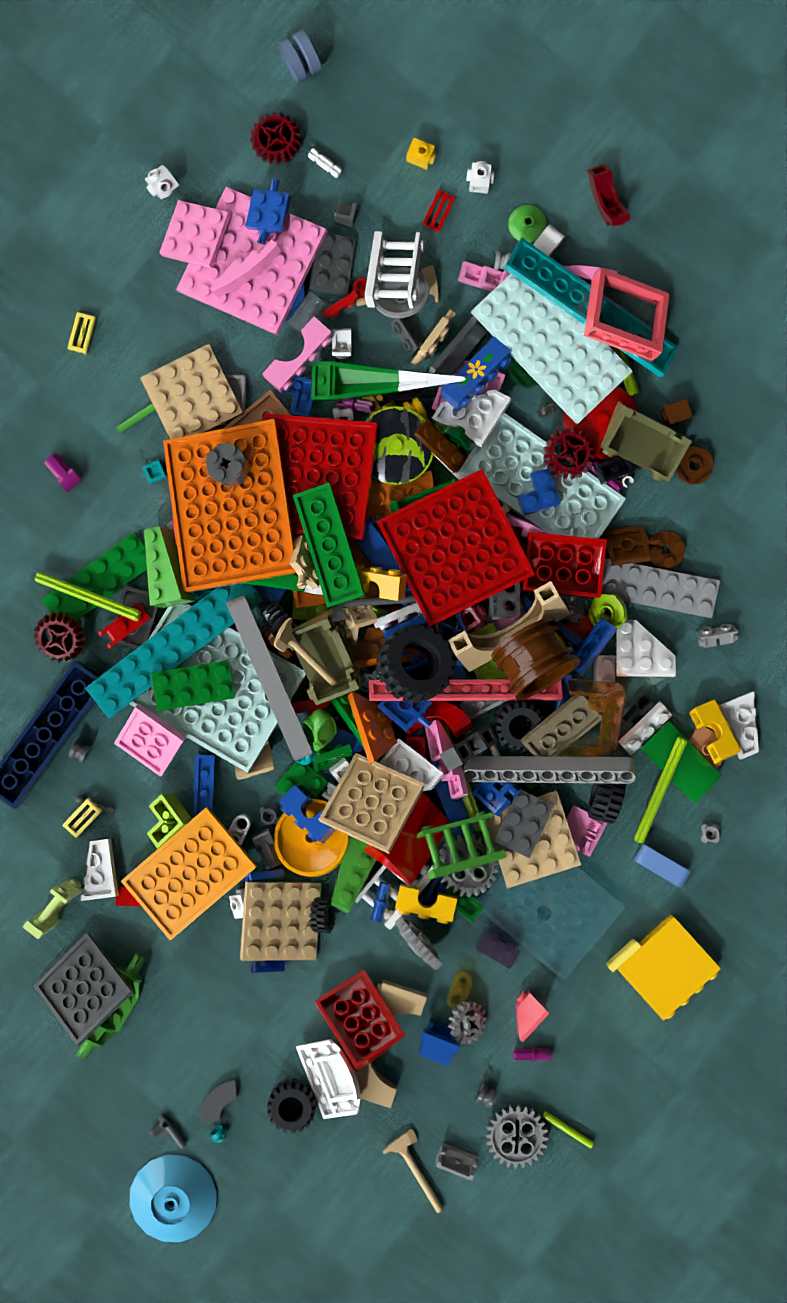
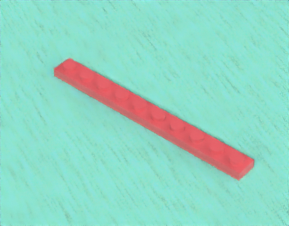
[369,680,563,701]

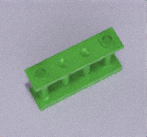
[416,811,507,880]

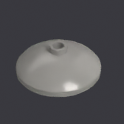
[375,267,430,318]

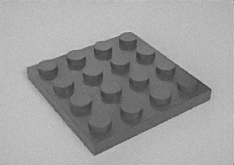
[34,933,134,1045]

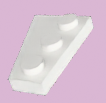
[720,691,759,759]
[81,838,119,901]

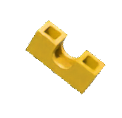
[356,564,407,601]
[689,699,741,764]
[395,884,457,924]

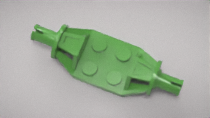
[76,953,146,1060]

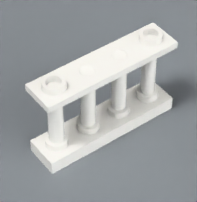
[365,231,425,308]
[355,863,434,930]

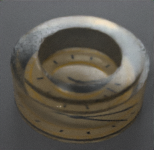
[537,403,557,418]

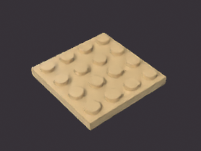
[140,344,243,439]
[319,753,425,854]
[486,791,581,888]
[240,881,321,961]

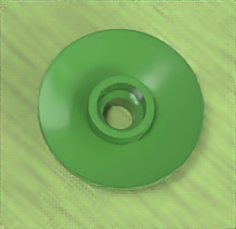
[508,205,547,243]

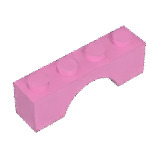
[263,317,332,392]

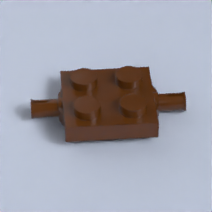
[605,525,661,566]

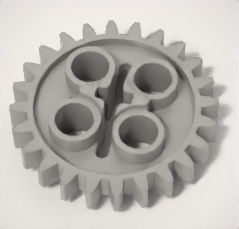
[439,835,499,897]
[395,916,443,970]
[485,1104,548,1169]

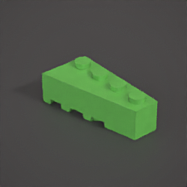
[144,526,195,608]
[330,836,376,914]

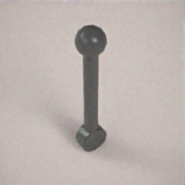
[75,796,114,815]

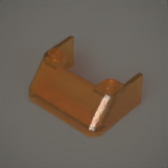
[559,678,625,757]

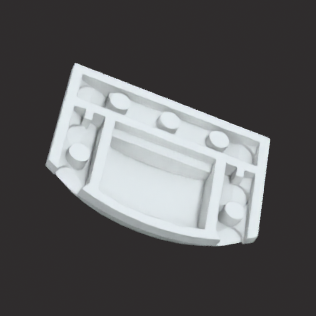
[296,1039,360,1119]

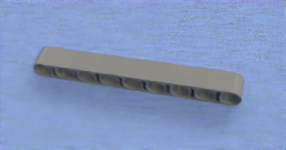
[226,595,313,761]
[463,756,637,784]

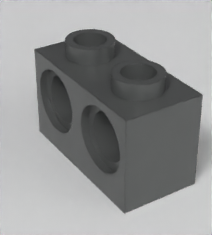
[492,582,523,618]

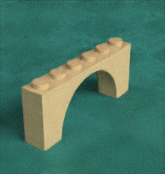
[448,581,570,672]
[353,979,427,1108]

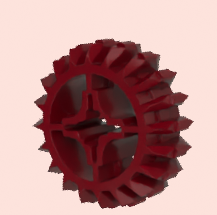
[250,111,302,165]
[543,427,596,480]
[33,611,86,663]

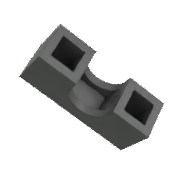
[439,725,499,771]

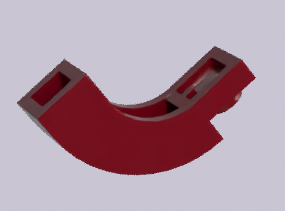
[587,163,631,227]

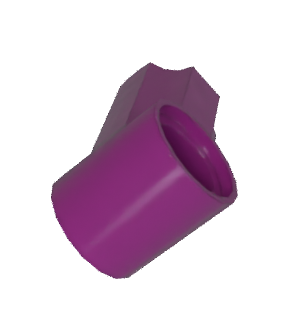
[44,453,82,492]

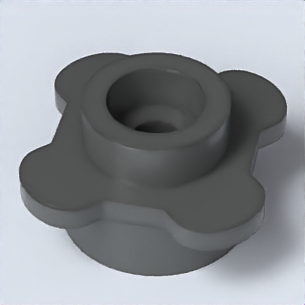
[259,805,279,826]

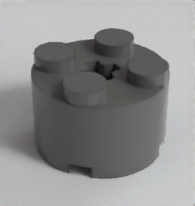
[206,444,251,487]

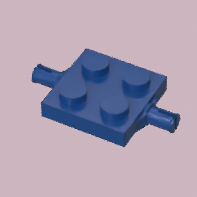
[245,179,292,245]
[378,701,432,732]

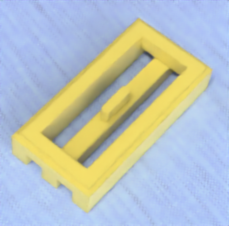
[67,312,97,355]
[62,797,103,838]
[606,939,641,972]

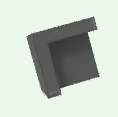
[334,202,358,227]

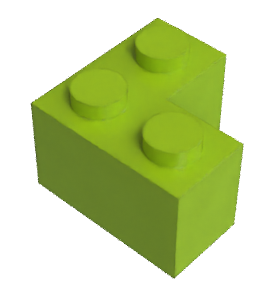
[147,793,192,849]

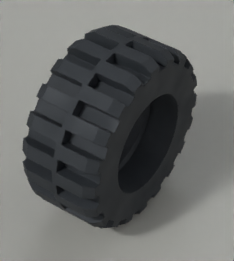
[376,624,455,703]

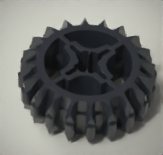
[262,601,299,633]

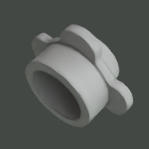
[701,824,720,843]

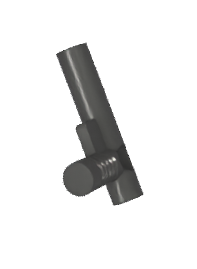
[149,1113,187,1149]

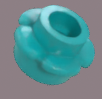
[209,1125,227,1143]

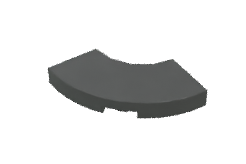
[200,1079,238,1123]

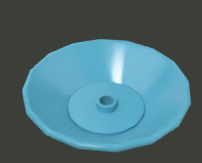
[130,1155,217,1242]

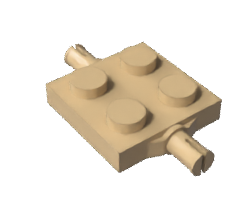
[411,309,456,367]
[290,535,320,590]

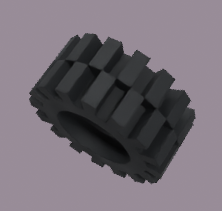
[309,897,337,933]

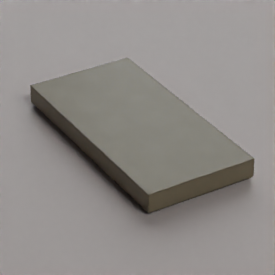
[521,690,604,757]

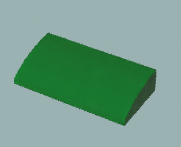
[640,720,722,804]

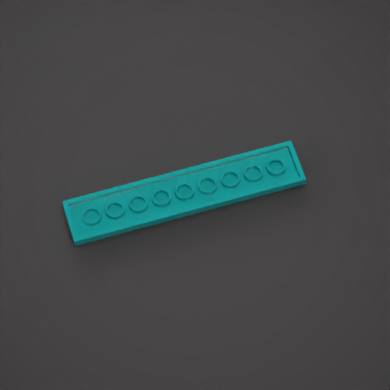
[503,238,678,378]
[85,584,264,719]

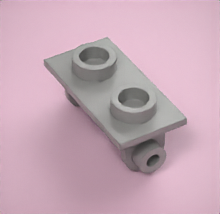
[696,624,739,648]

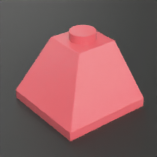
[516,989,549,1042]

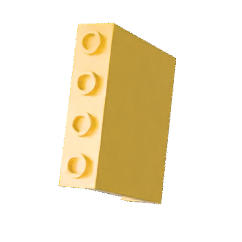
[617,914,721,1021]

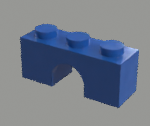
[279,785,336,844]

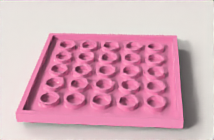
[176,187,328,335]

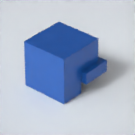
[418,1019,460,1066]

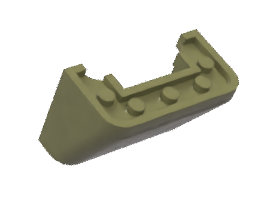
[600,402,692,482]
[287,610,361,705]

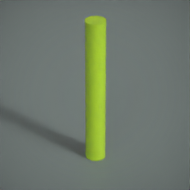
[542,1110,594,1149]

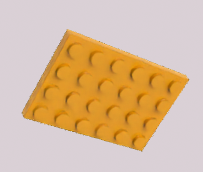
[121,807,257,940]

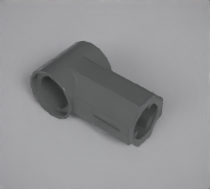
[251,828,282,869]

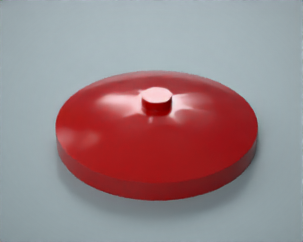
[562,387,638,460]

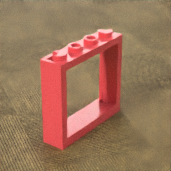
[584,268,669,361]

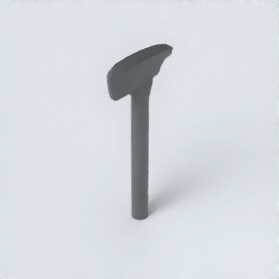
[331,595,416,621]

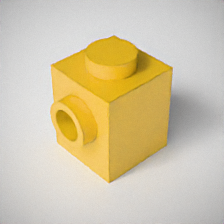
[406,138,437,170]

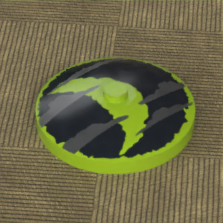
[365,406,434,485]

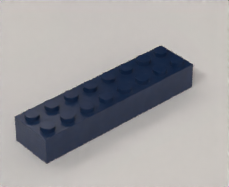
[0,661,100,809]

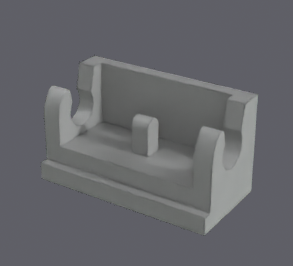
[436,1142,478,1181]

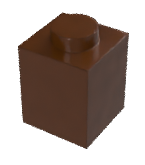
[660,399,693,427]

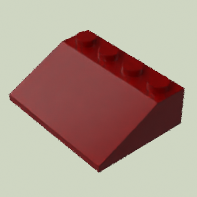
[522,532,607,598]
[364,793,451,885]
[315,970,406,1072]

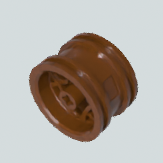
[491,617,581,700]

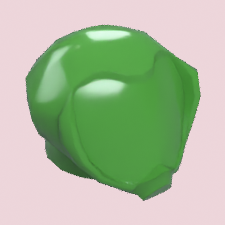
[303,709,337,752]

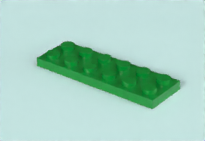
[293,483,366,608]
[41,532,147,628]

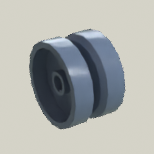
[278,30,322,83]

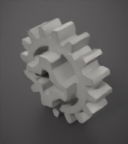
[448,1001,487,1044]

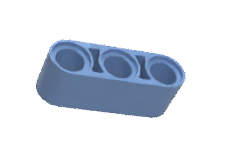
[634,844,691,889]

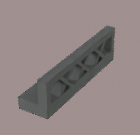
[428,315,488,388]

